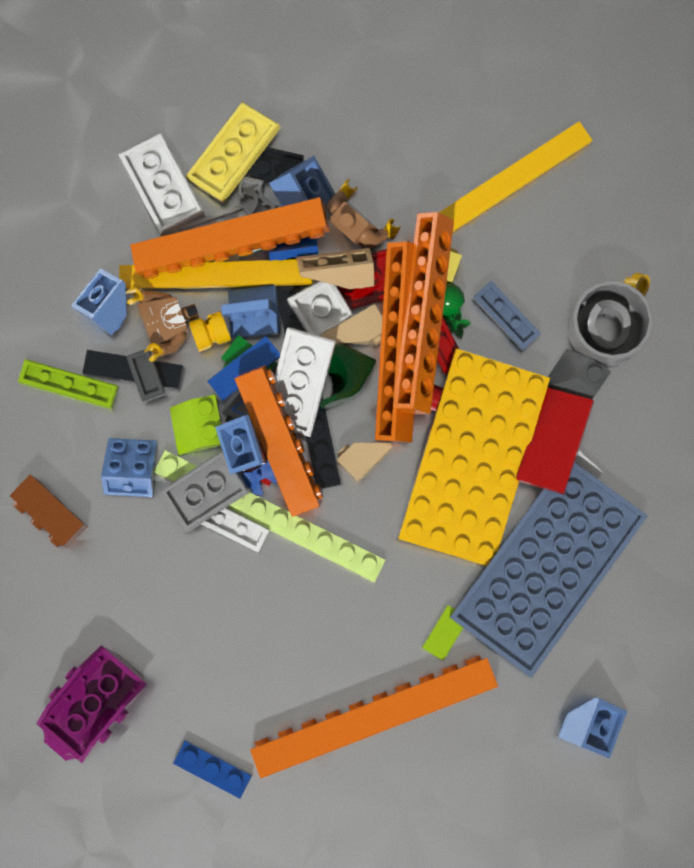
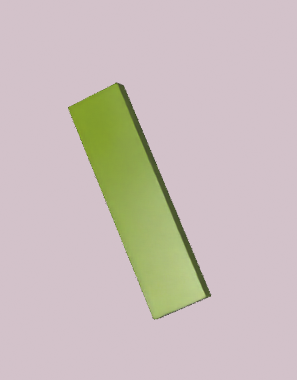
[18,359,119,410]

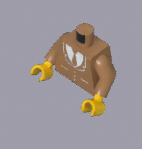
[326,179,401,249]
[125,287,199,362]

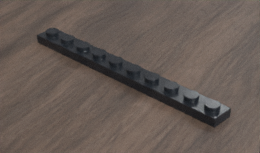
[268,254,341,489]

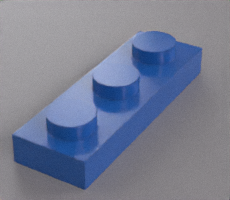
[173,740,252,799]

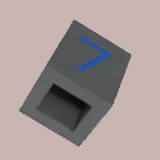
[222,390,249,422]

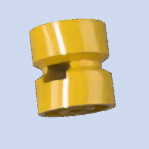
[188,311,232,352]

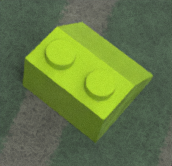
[170,395,223,456]

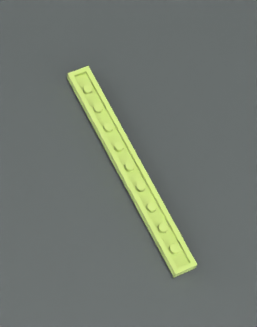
[154,450,386,583]

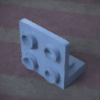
[101,438,157,497]

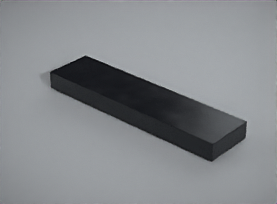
[82,350,184,390]

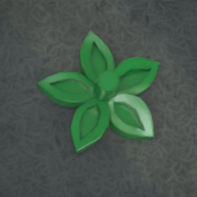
[442,309,471,339]

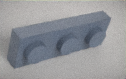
[473,281,541,351]

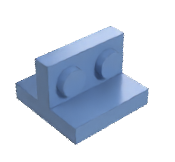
[221,285,280,340]

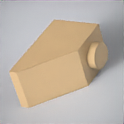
[337,442,393,484]

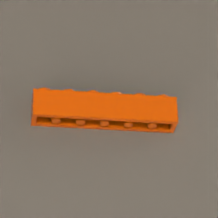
[234,365,324,517]

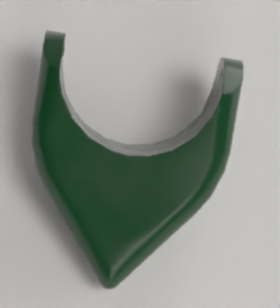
[320,343,376,409]

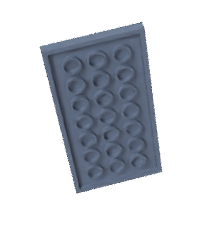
[449,463,648,678]

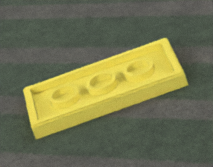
[185,102,281,203]

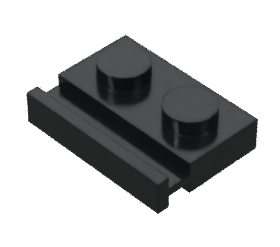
[249,147,304,185]

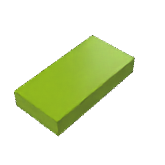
[422,605,463,661]

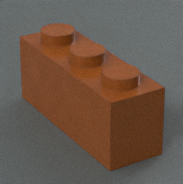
[10,474,88,548]

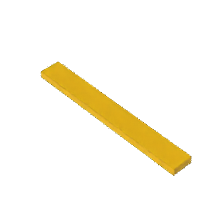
[439,121,593,233]
[119,259,313,291]

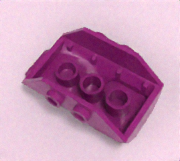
[36,645,147,763]

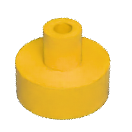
[624,272,650,296]

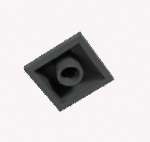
[547,349,611,399]

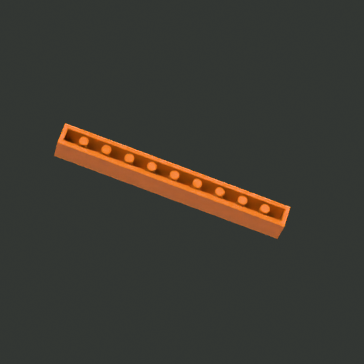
[250,655,498,779]

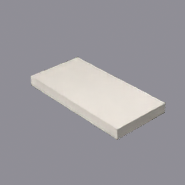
[119,133,205,236]
[274,327,336,437]

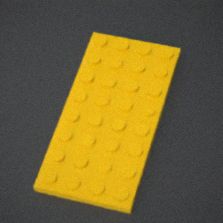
[397,348,550,566]

